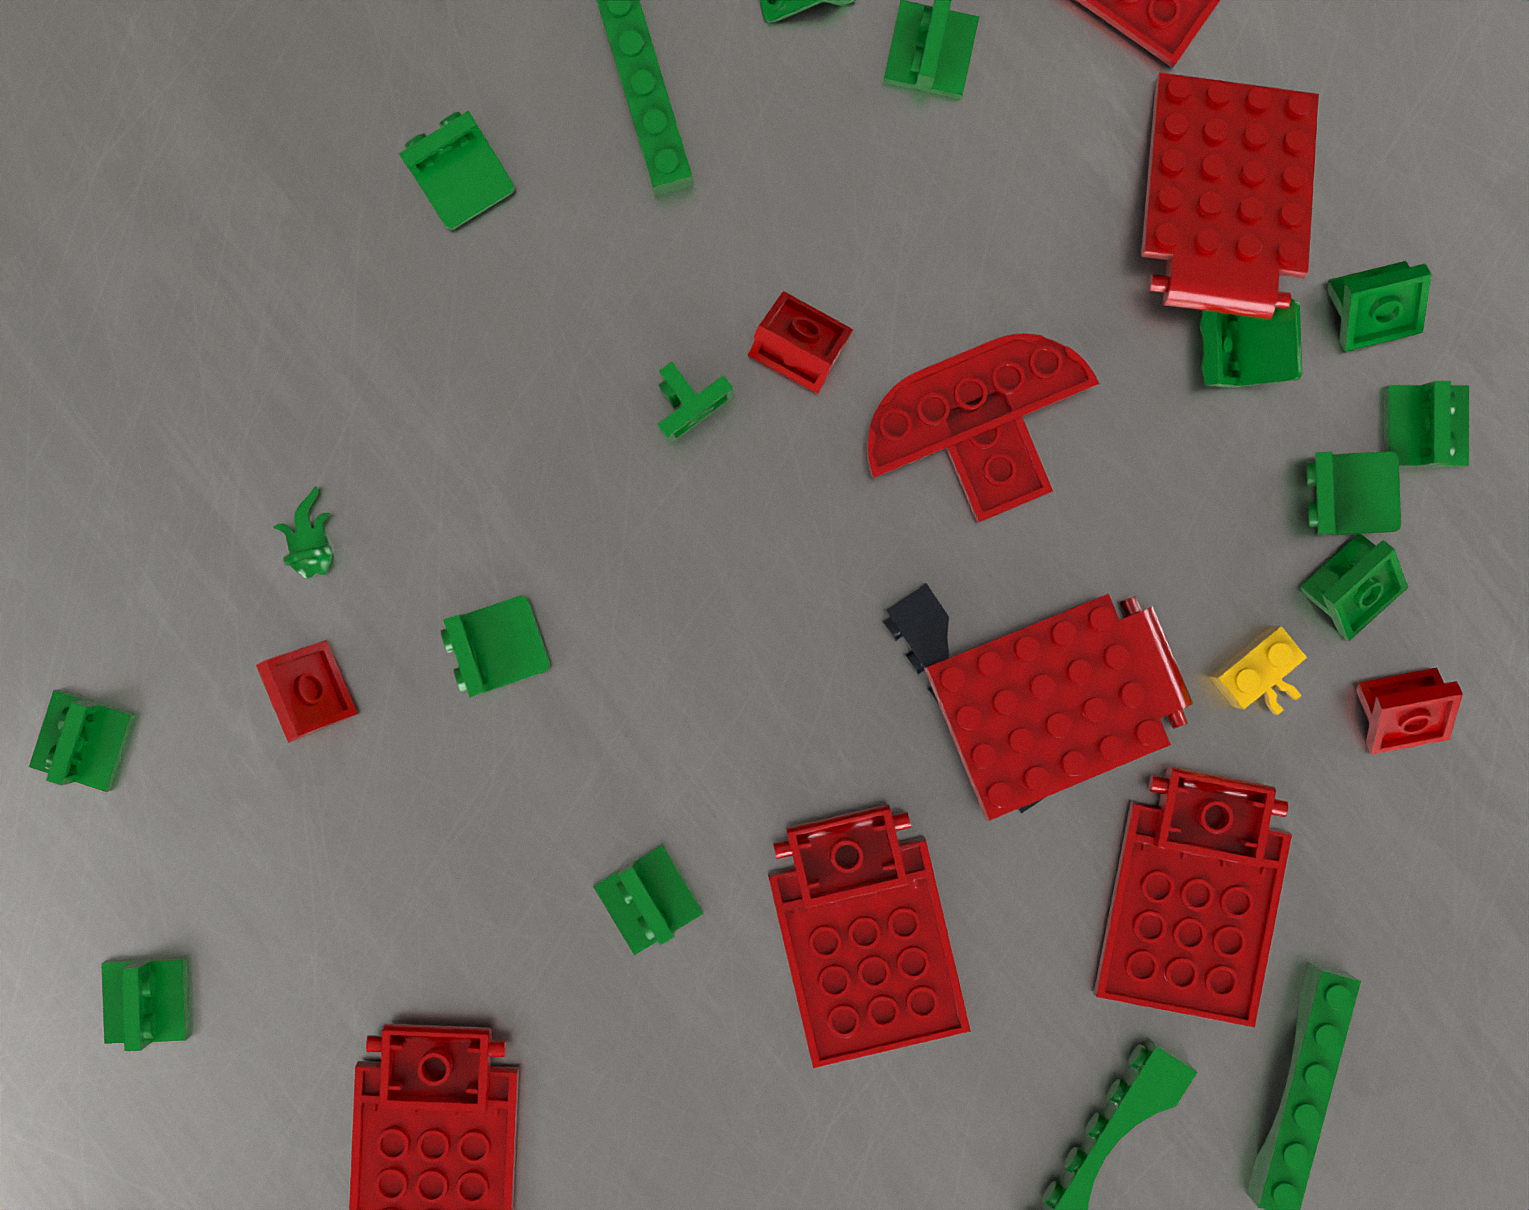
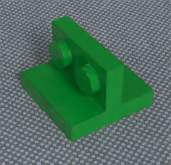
[883,0,979,99]
[1327,261,1432,352]
[657,361,734,444]
[1384,381,1469,467]
[1301,534,1409,641]
[29,690,135,792]
[593,843,704,955]
[101,957,190,1051]

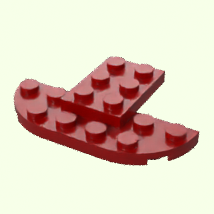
[867,333,1100,523]

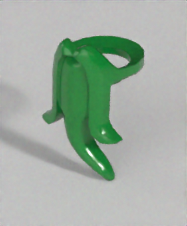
[273,486,333,579]

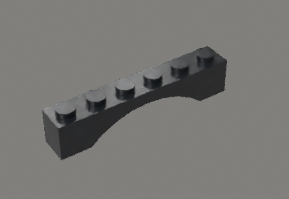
[882,583,1046,814]

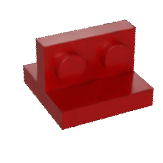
[748,291,854,394]
[256,640,357,743]
[1356,667,1463,755]

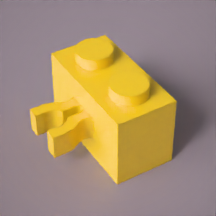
[1208,626,1307,715]

